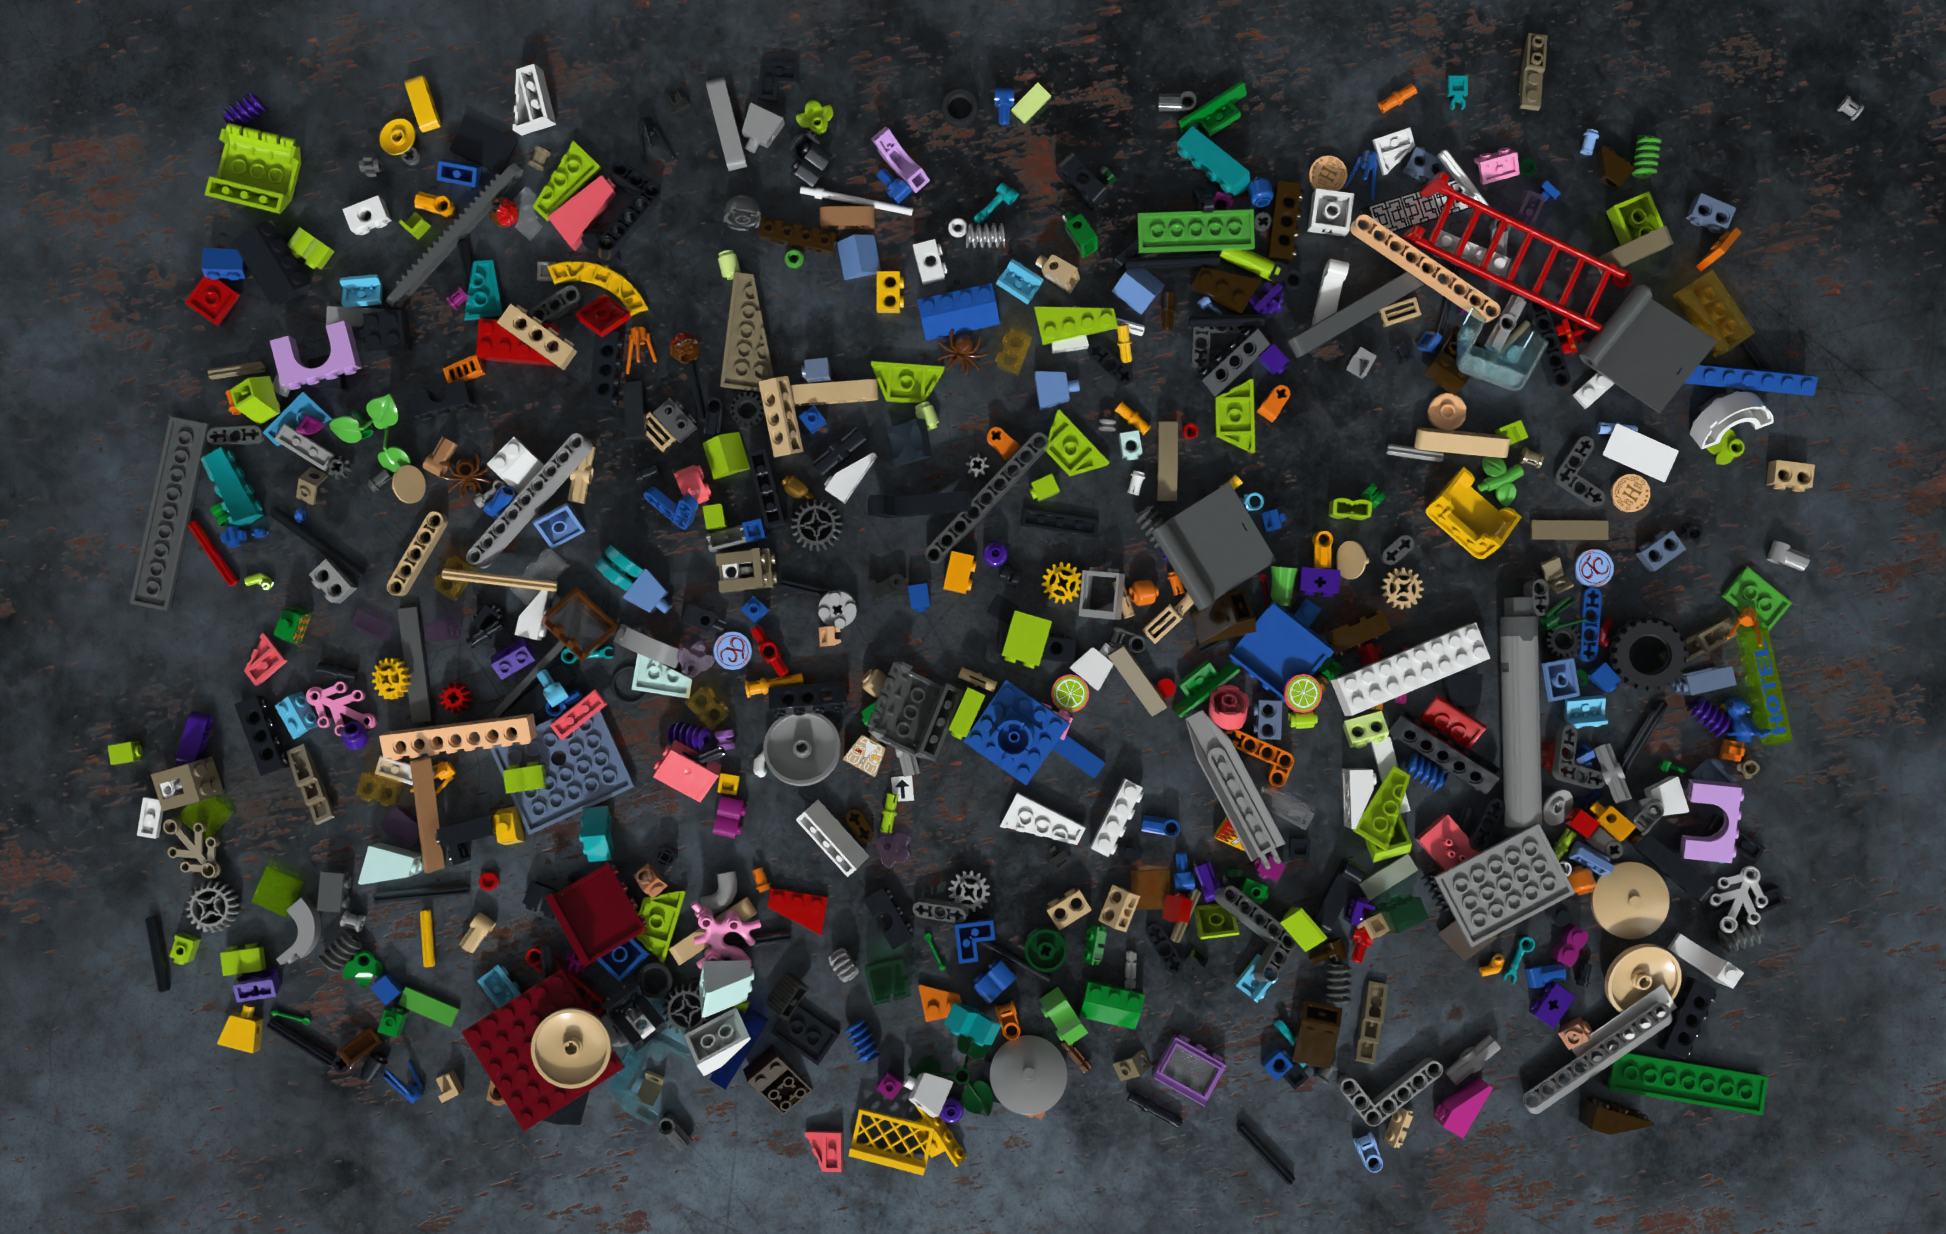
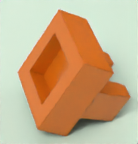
[1719,739,1745,762]

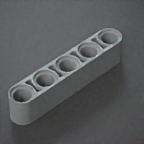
[706,77,747,171]

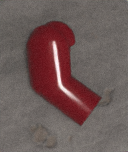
[1598,617,1615,647]

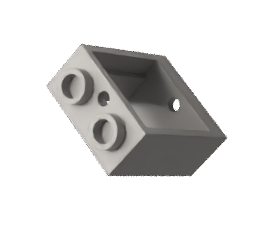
[1079,567,1125,620]

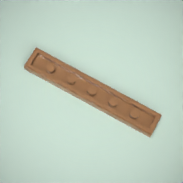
[410,757,445,873]

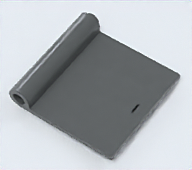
[1579,284,1717,413]
[1151,482,1277,611]

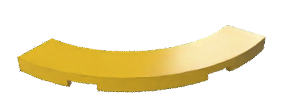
[547,261,648,316]

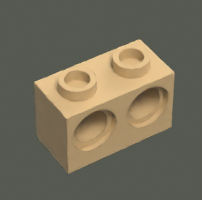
[1766,460,1815,492]
[1098,884,1140,932]
[1046,888,1092,930]

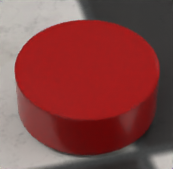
[1611,269,1632,289]
[1156,679,1175,698]
[479,871,500,891]

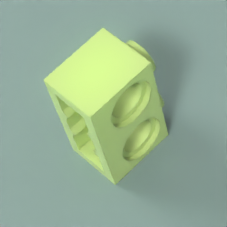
[1343,711,1389,748]

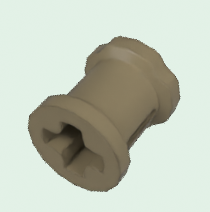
[527,146,551,171]
[1519,447,1545,468]

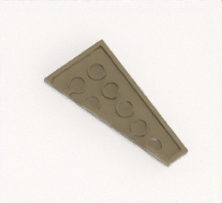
[720,272,774,392]

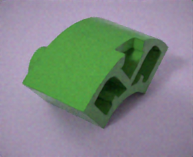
[1039,987,1088,1046]

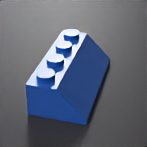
[917,283,1000,341]

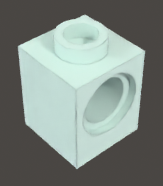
[1119,430,1142,460]

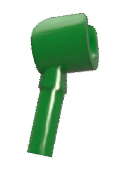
[1657,760,1686,773]

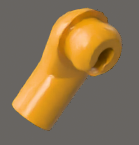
[1479,953,1505,977]

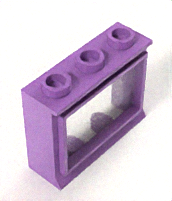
[1152,1034,1227,1107]

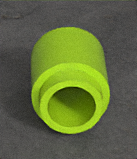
[1288,710,1318,729]

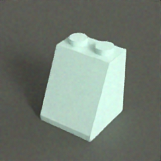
[358,842,424,885]
[699,960,754,1017]

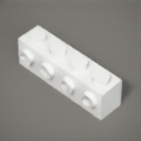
[1428,230,1511,277]
[1090,778,1144,857]
[796,800,870,877]

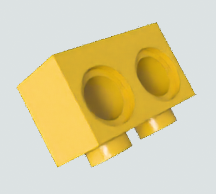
[876,271,904,313]

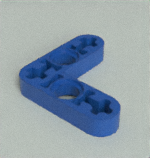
[644,486,698,530]

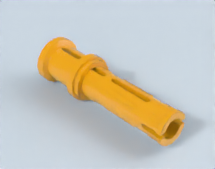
[745,673,804,698]

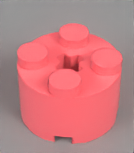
[673,464,712,504]
[1208,685,1249,730]

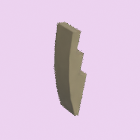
[1598,226,1674,275]
[1157,421,1178,501]
[1656,618,1738,666]
[286,744,335,825]
[1354,981,1388,1064]

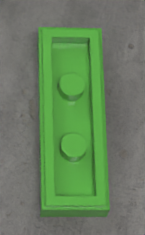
[398,986,460,1027]

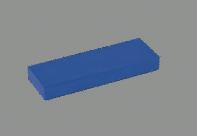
[1053,735,1105,779]

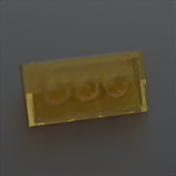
[1673,269,1755,358]

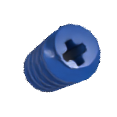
[1405,752,1449,792]
[844,1018,881,1062]

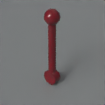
[1259,574,1269,611]

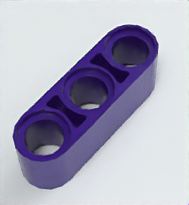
[176,711,213,766]

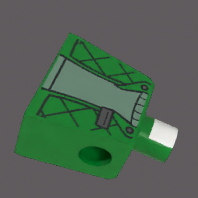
[1062,211,1098,259]

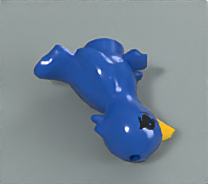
[1719,696,1771,742]

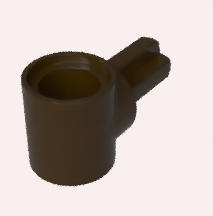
[1308,937,1348,965]

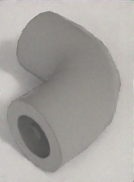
[700,871,737,914]

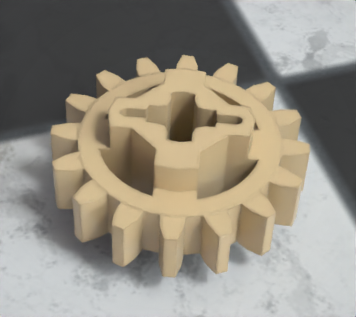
[1380,568,1424,609]

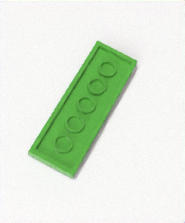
[1137,209,1255,253]

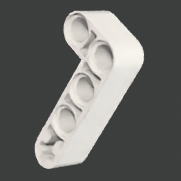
[1311,258,1349,326]

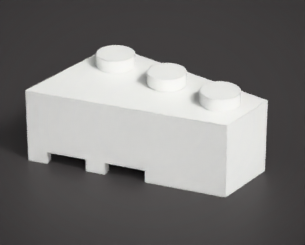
[513,64,556,136]

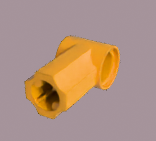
[414,191,456,218]
[1312,531,1333,568]

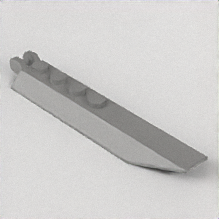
[1185,710,1286,870]

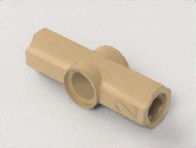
[568,445,596,504]

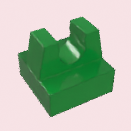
[1317,656,1344,683]

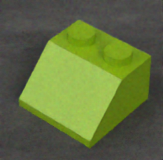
[1365,812,1412,862]

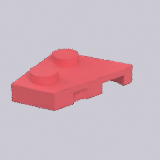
[244,633,287,686]
[805,1130,843,1172]

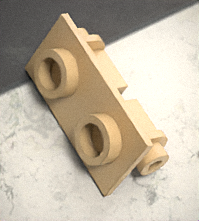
[1383,1107,1414,1148]

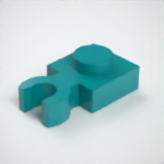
[1447,76,1468,110]

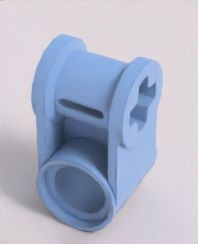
[1353,1132,1383,1173]

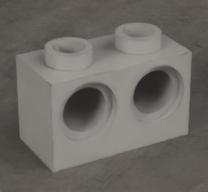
[309,559,357,604]

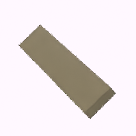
[1530,520,1609,540]
[1108,644,1168,717]

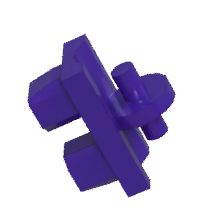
[1249,281,1284,314]

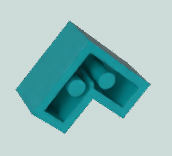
[579,806,614,862]
[944,1003,1002,1046]

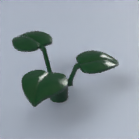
[908,1035,993,1116]

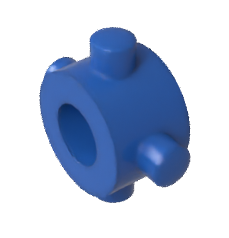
[295,506,306,523]
[251,528,269,538]

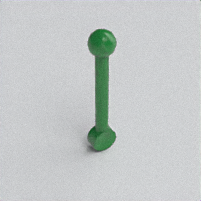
[924,933,946,971]
[271,1009,311,1025]

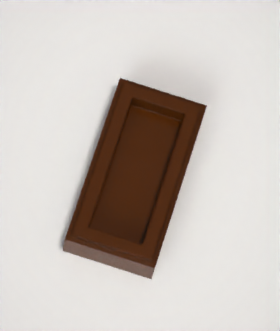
[337,1027,382,1067]

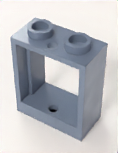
[1672,666,1737,695]

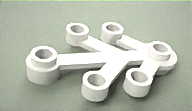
[1709,866,1768,933]

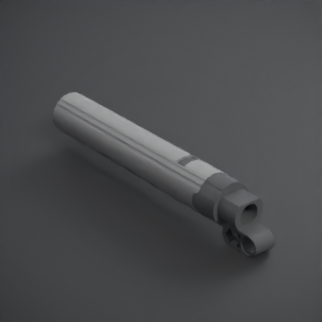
[1500,579,1549,829]

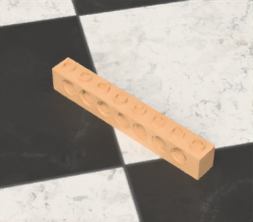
[379,714,537,760]

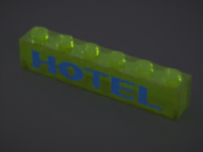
[1737,627,1793,745]

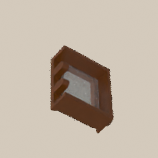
[541,587,618,662]

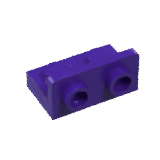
[1343,895,1376,926]

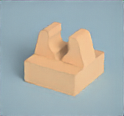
[819,626,841,647]

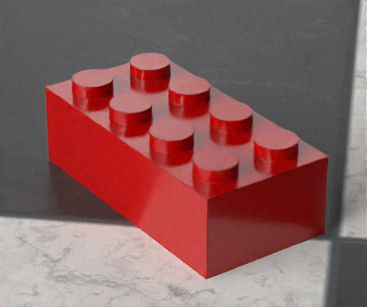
[476,318,560,366]

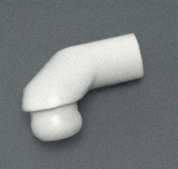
[753,751,767,777]

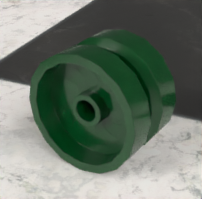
[1024,926,1067,972]

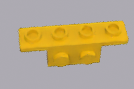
[913,1105,966,1167]

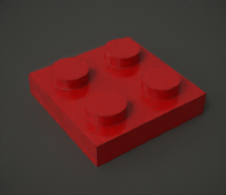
[185,276,241,326]
[575,294,631,337]

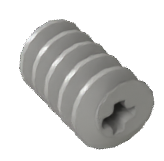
[966,223,1005,248]

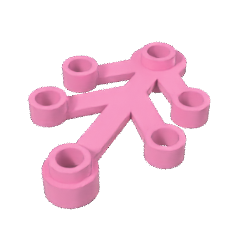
[306,682,377,736]

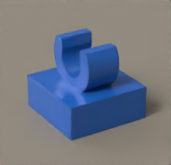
[1538,180,1561,202]
[1416,330,1443,354]
[1261,509,1287,532]
[1574,744,1596,768]

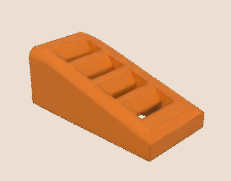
[443,355,486,384]

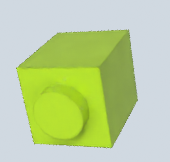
[1029,474,1060,502]
[108,741,143,765]

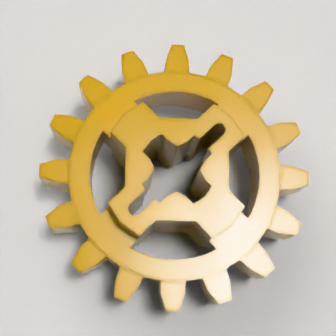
[1042,562,1082,604]
[372,658,411,700]

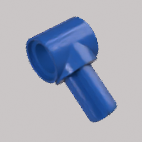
[995,88,1014,125]
[877,168,912,204]
[545,689,583,716]
[1173,853,1195,891]

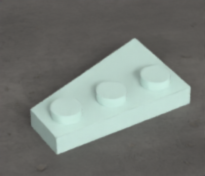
[631,654,692,699]

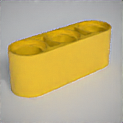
[404,75,441,133]

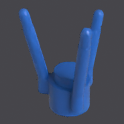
[1344,150,1378,201]
[383,1062,424,1104]

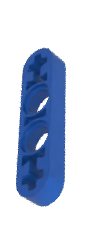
[1577,587,1602,662]

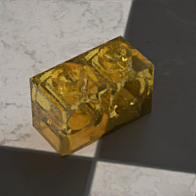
[995,329,1032,376]
[433,555,478,601]
[685,687,730,731]
[355,771,404,807]

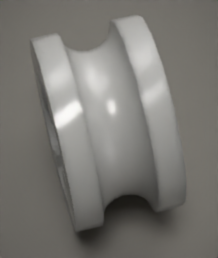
[1098,419,1116,432]

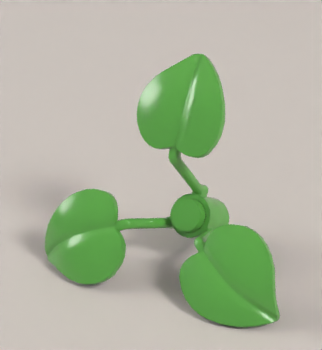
[329,393,411,472]

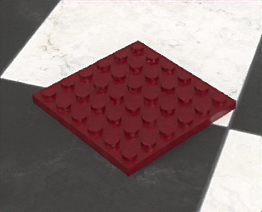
[462,968,625,1131]

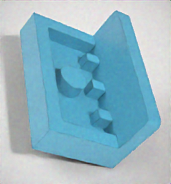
[996,259,1043,305]
[340,274,383,308]
[275,692,318,739]
[1564,695,1608,728]
[1234,954,1279,1002]
[477,965,521,1008]

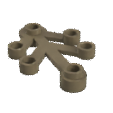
[163,818,221,879]

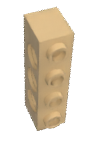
[497,304,577,370]
[759,376,804,457]

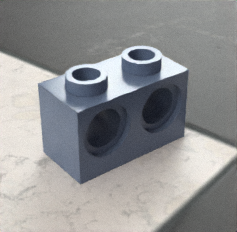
[1402,147,1447,184]
[1685,193,1736,233]
[801,358,832,384]
[1635,530,1686,572]
[1252,700,1282,740]

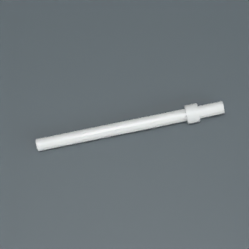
[800,186,913,216]

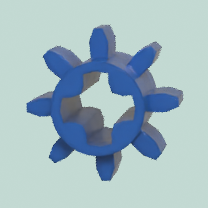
[220,526,247,548]

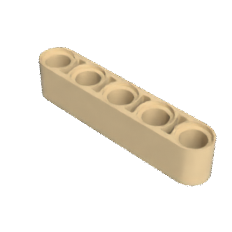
[790,379,879,407]
[1414,427,1511,458]
[387,511,448,596]
[669,897,758,965]

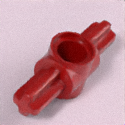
[751,625,789,677]
[1351,908,1377,963]

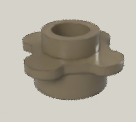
[1736,756,1760,779]

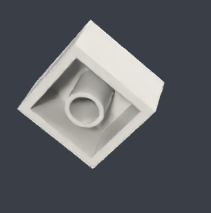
[1307,188,1354,237]

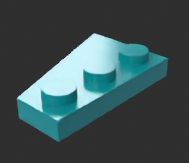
[463,260,503,321]

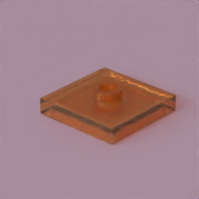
[1131,870,1170,910]

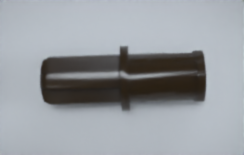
[1161,292,1176,331]

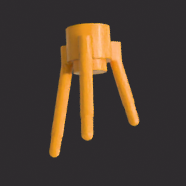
[410,761,456,796]

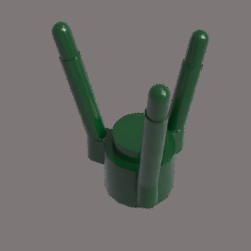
[1539,595,1588,631]

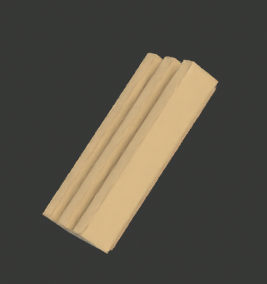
[1379,297,1422,327]
[645,411,676,452]
[1142,604,1183,644]

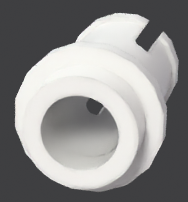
[1127,470,1145,496]

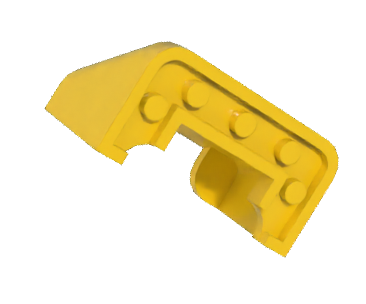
[1426,467,1522,559]

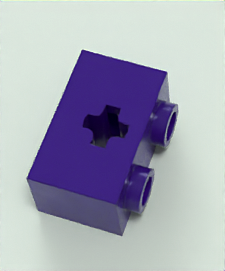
[1297,567,1340,597]
[491,637,535,680]
[1529,982,1575,1029]

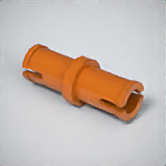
[1378,83,1417,114]

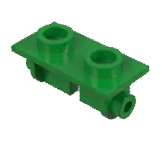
[1083,923,1107,966]

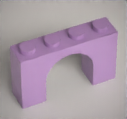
[270,321,362,390]
[1680,779,1744,863]

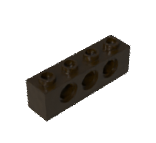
[1267,181,1303,263]
[758,217,838,257]

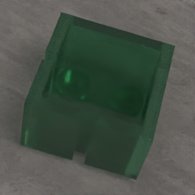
[1369,895,1429,933]
[864,955,912,1006]

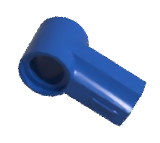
[483,485,516,520]
[1141,815,1180,837]
[1524,962,1566,988]

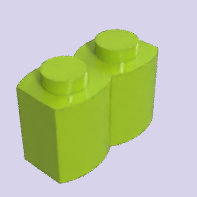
[287,227,335,270]
[1328,498,1372,520]
[503,761,547,794]
[220,943,266,976]

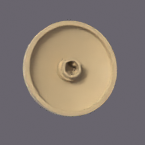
[1590,861,1670,939]
[1604,944,1682,1013]
[531,1008,612,1089]

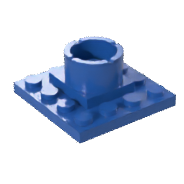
[963,679,1070,785]

